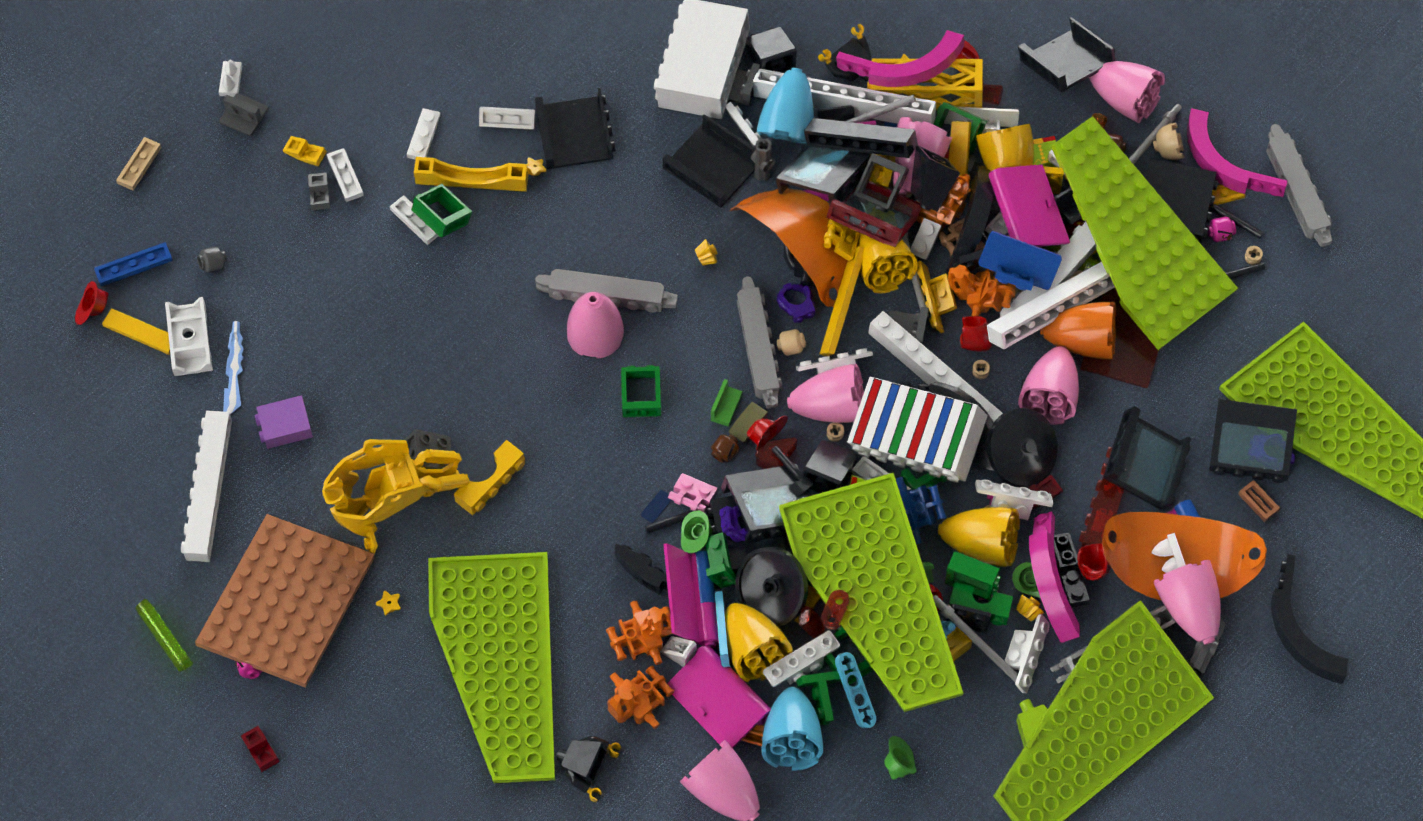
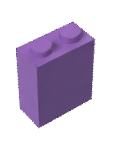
[255,395,313,449]

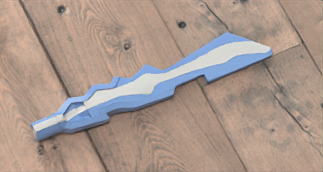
[223,321,244,415]

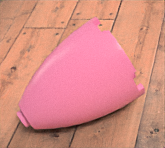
[1089,61,1165,123]
[891,117,952,196]
[567,292,624,359]
[1018,346,1079,425]
[787,364,864,423]
[1153,560,1221,645]
[680,740,760,821]

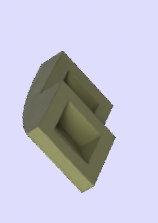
[728,402,769,443]

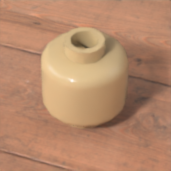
[777,329,806,356]

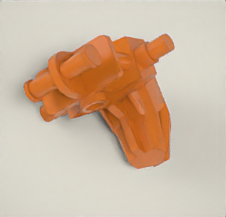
[916,174,971,232]
[948,265,1016,316]
[606,601,673,665]
[607,665,674,729]

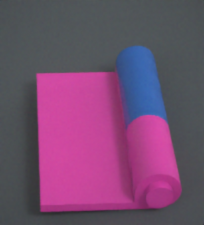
[664,543,719,649]

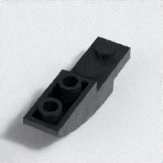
[1054,532,1090,608]
[615,543,668,595]

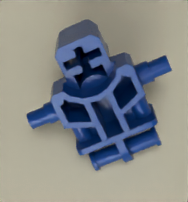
[895,477,947,544]

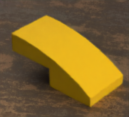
[283,136,327,167]

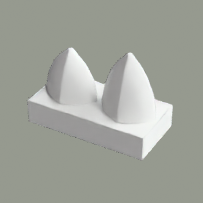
[219,59,242,97]
[1152,533,1185,573]

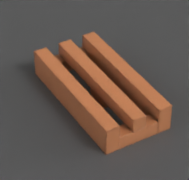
[1238,480,1280,522]

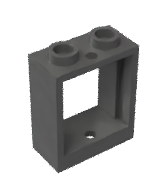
[854,153,909,212]

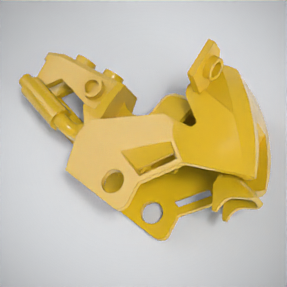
[322,439,469,554]

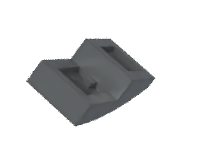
[308,172,330,211]

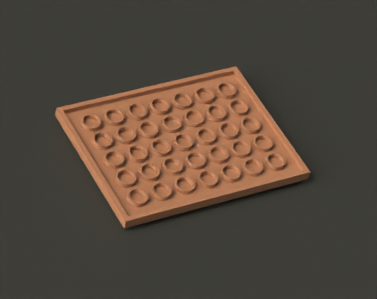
[195,514,375,688]

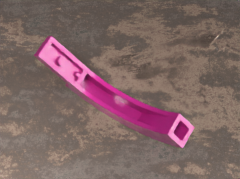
[836,30,964,87]
[1187,108,1287,197]
[1029,511,1080,643]

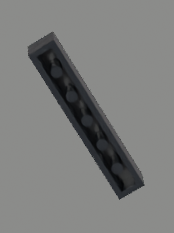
[804,118,918,158]

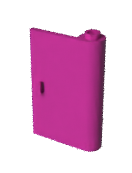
[988,165,1070,247]
[667,645,771,748]

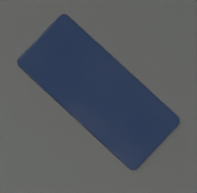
[640,490,671,523]

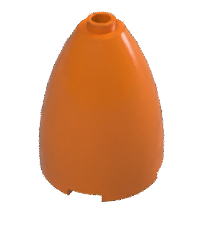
[1040,302,1116,359]

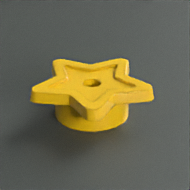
[527,157,546,176]
[376,591,401,615]

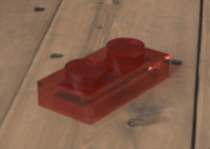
[799,606,826,639]

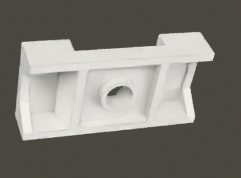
[165,297,213,376]

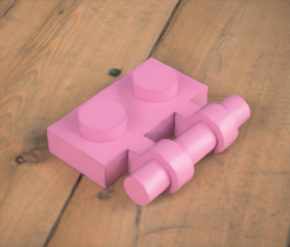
[668,473,717,513]

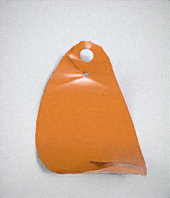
[729,188,848,307]
[1102,512,1267,601]

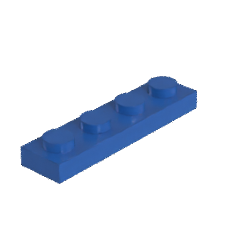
[94,242,173,287]

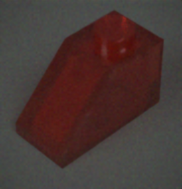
[755,437,797,469]

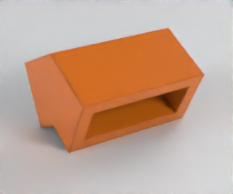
[741,724,764,746]

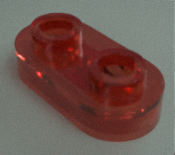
[821,590,850,630]

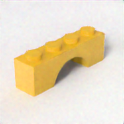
[454,440,525,516]

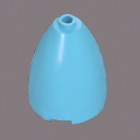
[757,67,814,144]
[762,686,823,771]

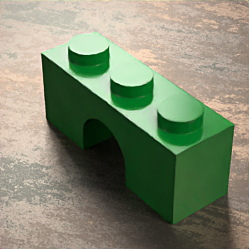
[949,582,1013,626]

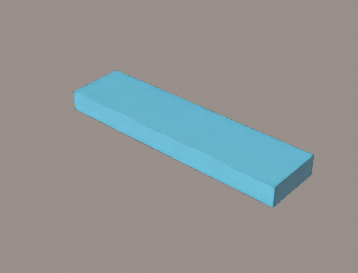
[715,591,730,667]

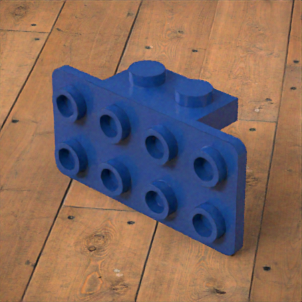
[978,231,1062,291]

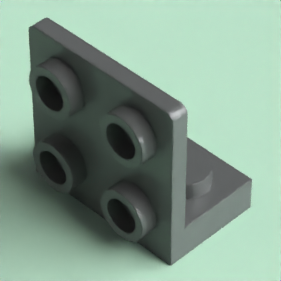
[728,63,760,106]
[889,306,929,344]
[405,429,451,469]

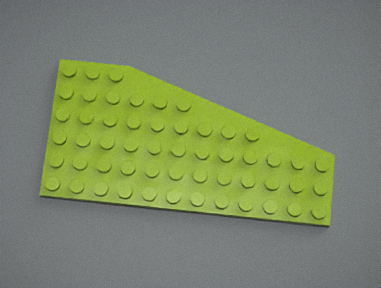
[1051,116,1238,350]
[1219,321,1423,519]
[778,473,963,712]
[428,552,555,783]
[993,600,1214,821]

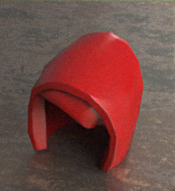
[960,316,993,352]
[1077,543,1112,581]

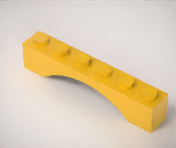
[414,157,528,192]

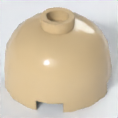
[1153,122,1184,160]

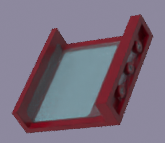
[826,181,921,247]

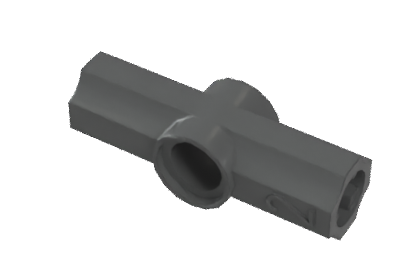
[751,138,776,181]
[1189,618,1226,676]

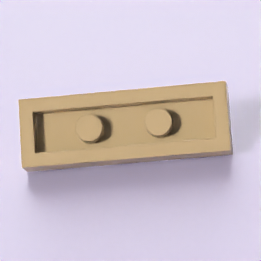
[116,137,162,191]

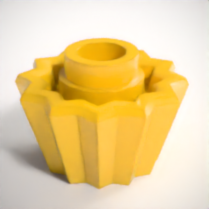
[695,239,718,265]
[1016,595,1044,621]

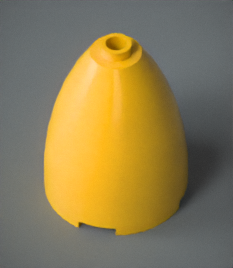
[976,124,1034,171]
[856,233,918,294]
[938,507,1020,567]
[725,603,793,682]

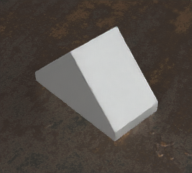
[660,636,697,667]

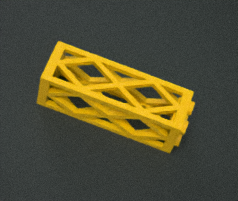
[867,58,983,110]

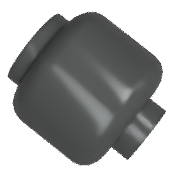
[197,246,227,273]

